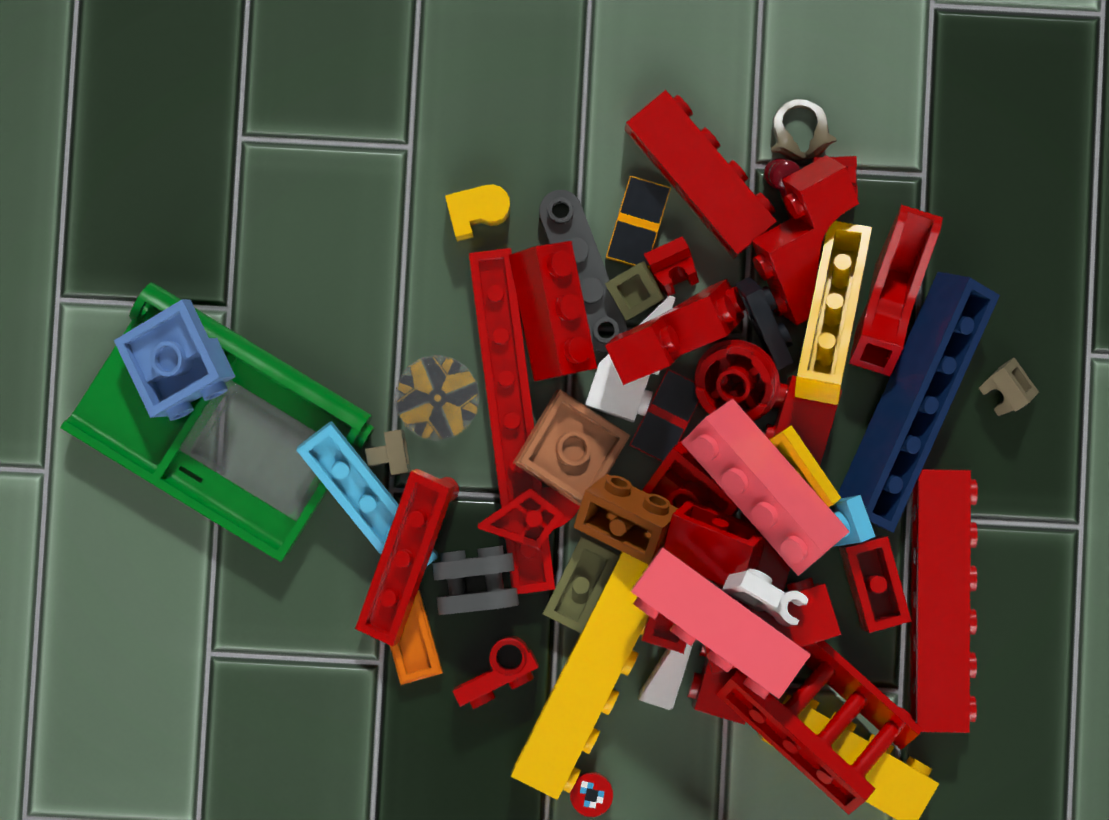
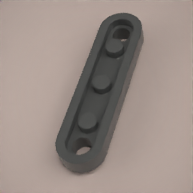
[539,190,627,353]

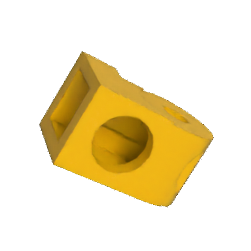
[445,184,511,242]

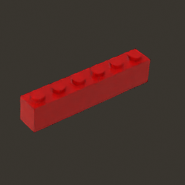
[910,469,978,733]

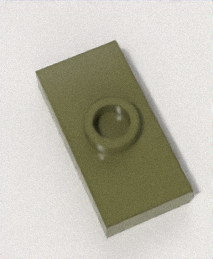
[543,537,620,633]

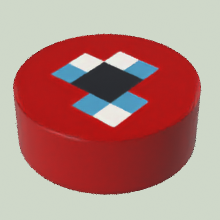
[570,772,613,817]

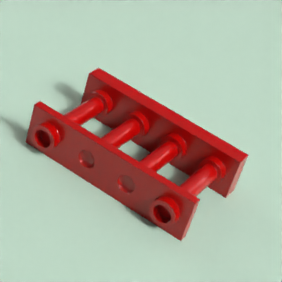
[716,640,923,815]

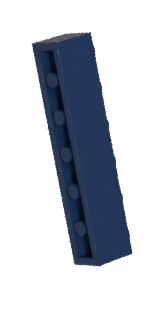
[838,272,1000,533]

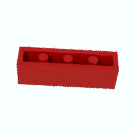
[625,90,777,259]

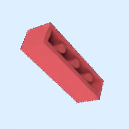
[681,399,850,576]
[630,547,811,699]

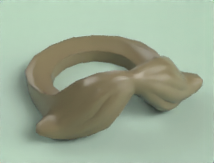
[771,99,837,161]

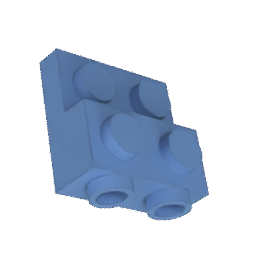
[114,299,236,421]

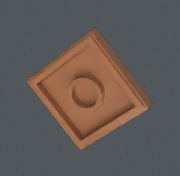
[513,389,630,506]

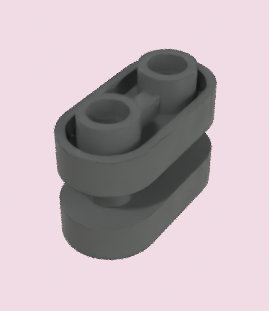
[432,545,519,615]

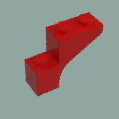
[751,155,859,325]
[849,204,943,376]
[605,278,745,385]

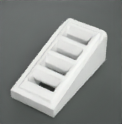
[638,644,693,710]

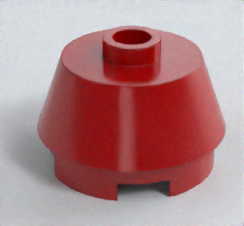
[695,340,780,421]

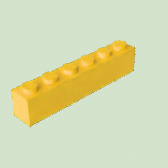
[511,551,648,800]

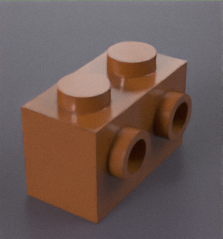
[573,474,678,565]

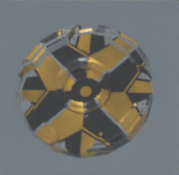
[394,355,480,441]

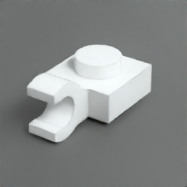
[722,569,808,626]

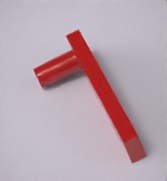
[355,469,459,646]

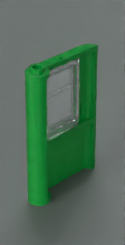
[60,282,375,563]

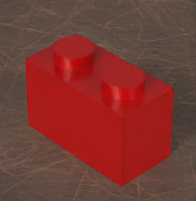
[664,499,766,589]
[839,536,912,633]

